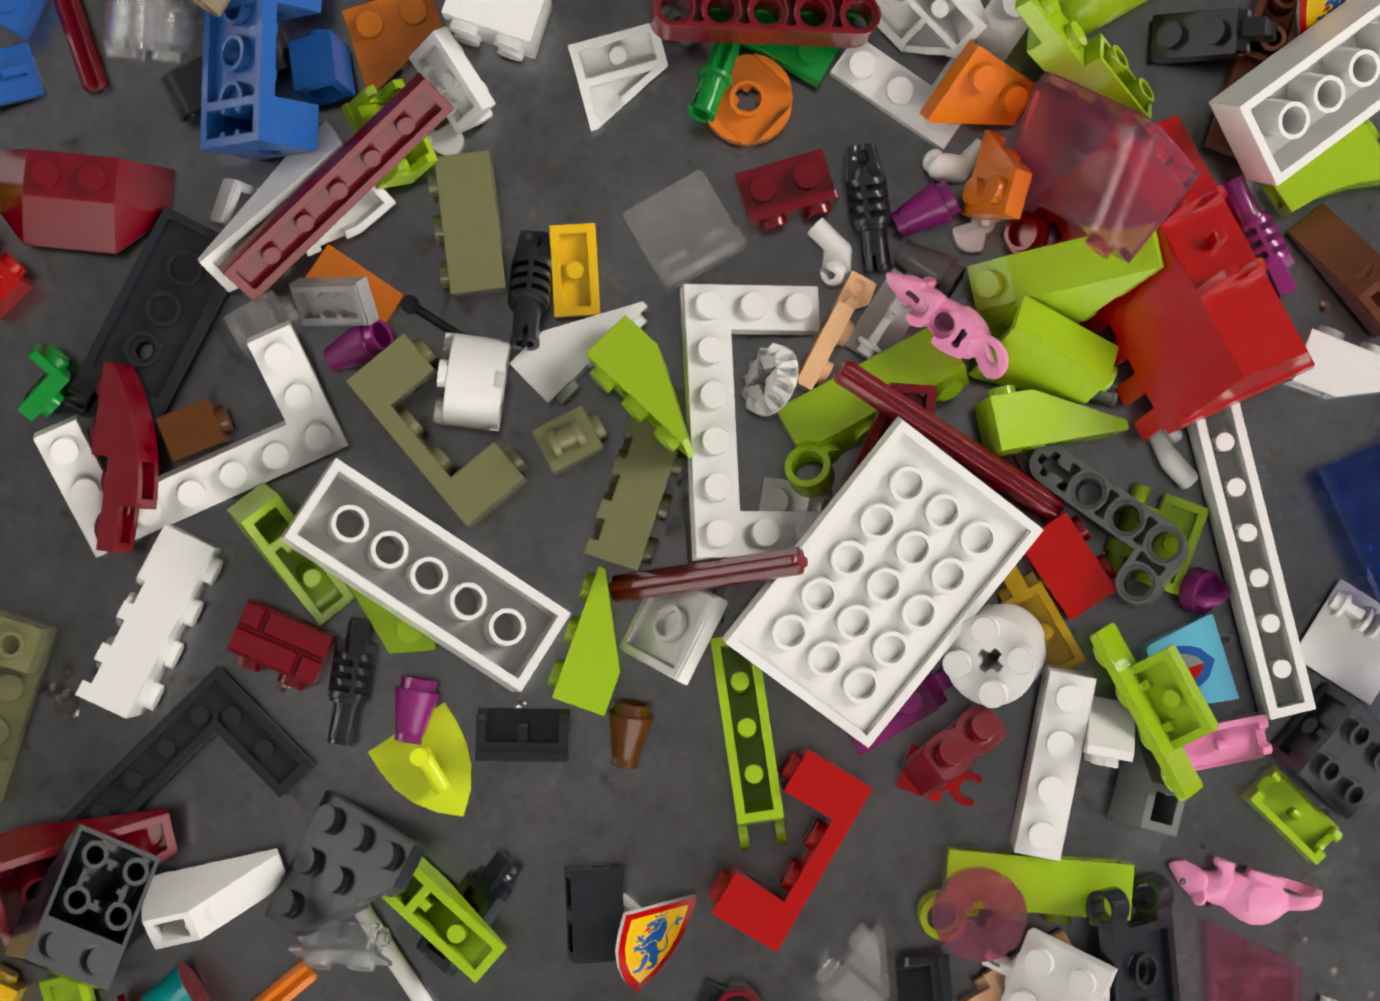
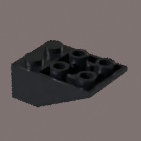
[4,824,161,991]

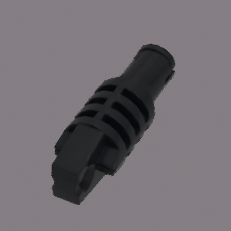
[846,143,893,273]
[507,230,552,351]
[327,616,377,746]

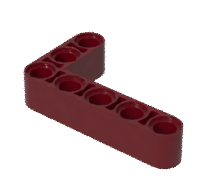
[649,0,881,48]

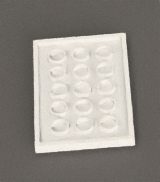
[722,416,1043,748]

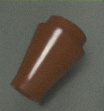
[609,698,654,769]

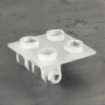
[1300,579,1380,705]

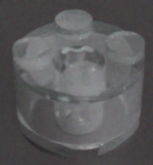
[102,0,199,65]

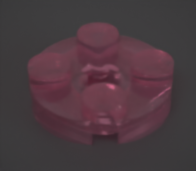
[932,866,1027,962]

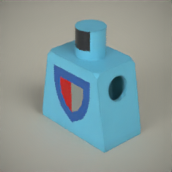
[1139,614,1239,704]

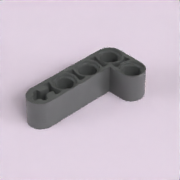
[1029,444,1189,607]

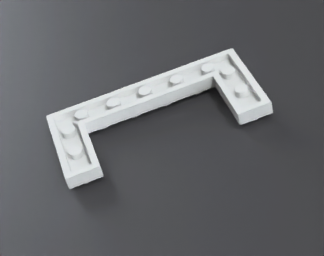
[830,0,1029,151]
[680,284,822,561]
[33,320,348,558]

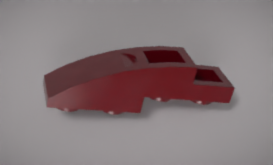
[90,361,159,553]

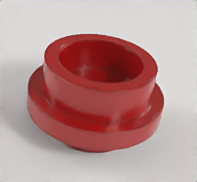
[1004,211,1049,254]

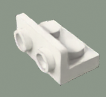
[408,26,496,135]

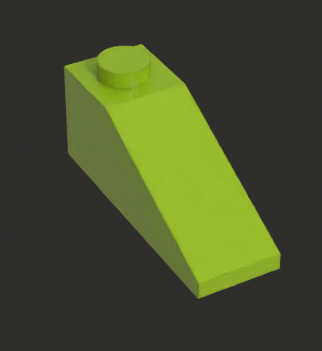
[974,385,1129,457]
[226,482,355,626]
[381,857,507,983]

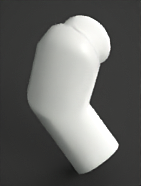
[922,138,982,183]

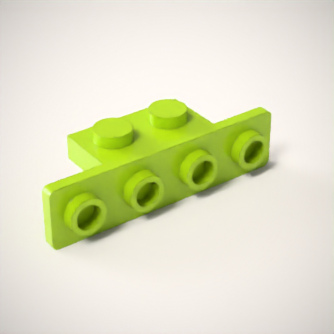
[1090,623,1220,802]

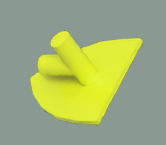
[368,702,472,817]

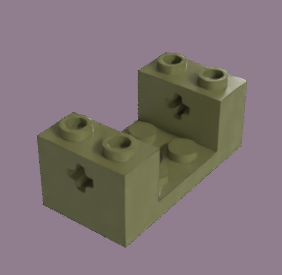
[346,333,529,528]
[0,609,59,803]

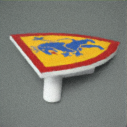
[615,893,697,992]

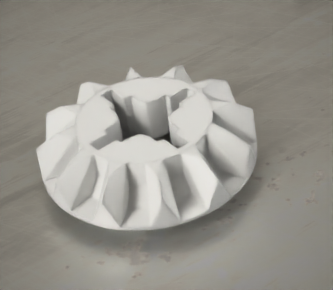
[740,343,798,417]

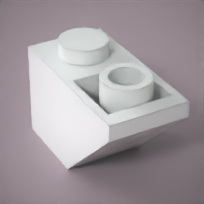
[1082,696,1135,768]

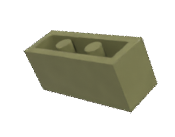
[427,150,509,299]

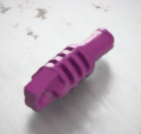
[1223,175,1297,298]

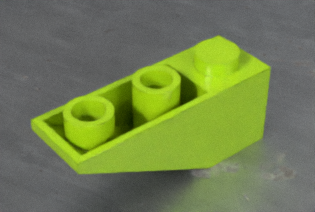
[585,315,694,459]
[547,566,621,716]

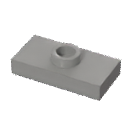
[289,276,380,326]

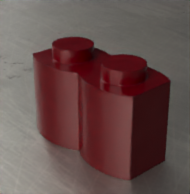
[902,704,1007,796]

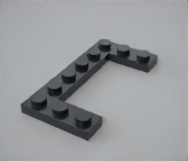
[59,666,315,954]

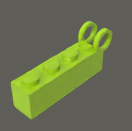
[710,637,787,851]
[917,845,1135,941]

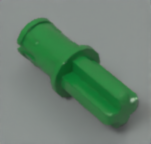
[686,42,741,123]

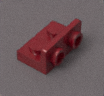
[734,148,839,232]

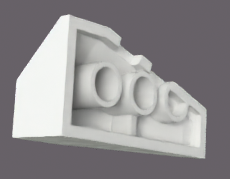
[198,121,396,292]

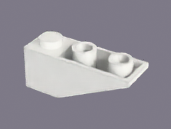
[509,301,648,406]
[1283,325,1380,400]
[142,848,286,950]

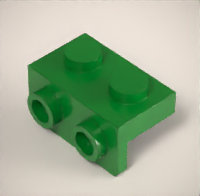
[17,341,71,422]

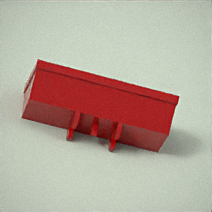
[1034,115,1315,440]

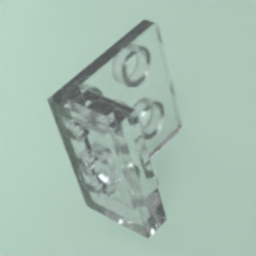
[623,170,747,294]

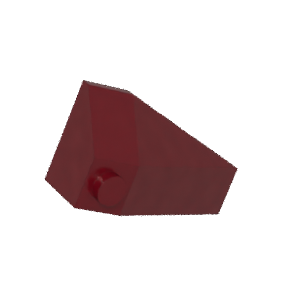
[0,808,178,946]

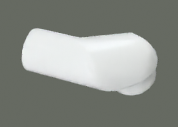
[807,217,852,286]
[1149,428,1199,490]

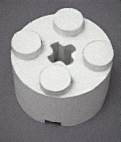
[433,332,511,431]
[943,603,1047,708]

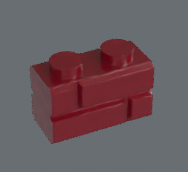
[227,599,339,691]

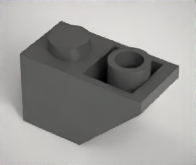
[1107,731,1186,837]

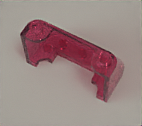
[1011,71,1201,263]

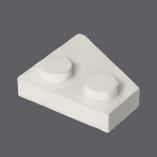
[568,23,668,131]

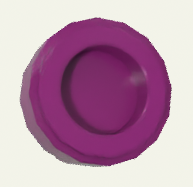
[1179,567,1231,615]

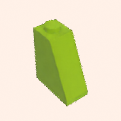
[968,294,1119,404]

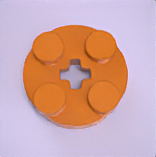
[708,54,793,148]

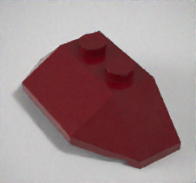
[0,149,175,254]

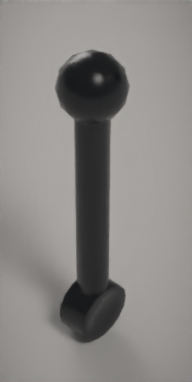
[401,295,465,334]

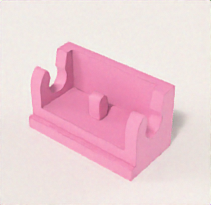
[1182,711,1273,771]

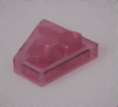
[1204,922,1302,1001]

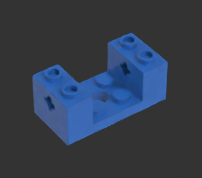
[200,0,322,160]

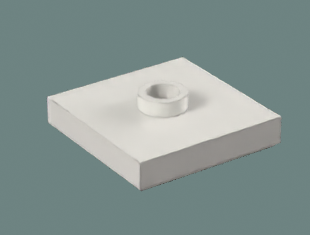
[618,567,729,685]

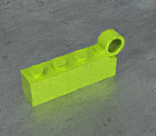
[777,328,970,498]

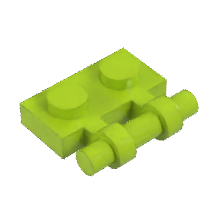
[1105,482,1210,596]

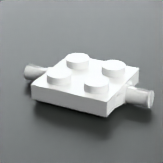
[982,928,1118,1001]

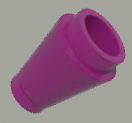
[891,179,962,237]
[324,319,394,372]
[394,675,440,744]

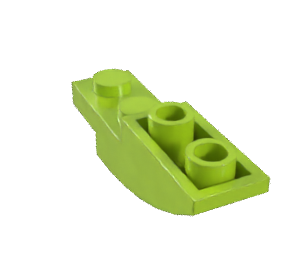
[1015,0,1154,127]

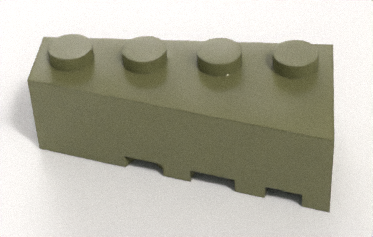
[584,387,686,571]

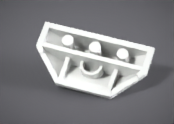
[875,0,990,58]

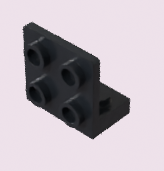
[1269,682,1380,819]

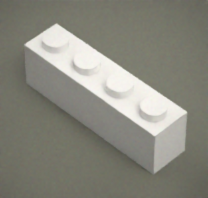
[1009,663,1097,861]

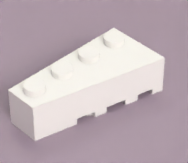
[75,524,223,719]

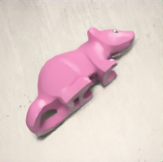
[886,272,1009,380]
[1168,856,1323,925]

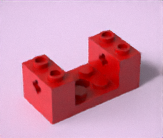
[708,745,873,952]

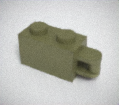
[532,405,609,476]

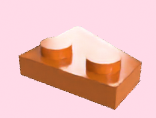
[961,130,1032,220]

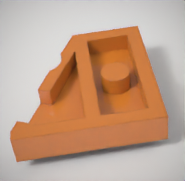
[342,0,443,92]
[919,39,1040,125]

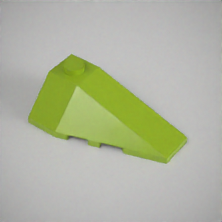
[967,221,1164,329]

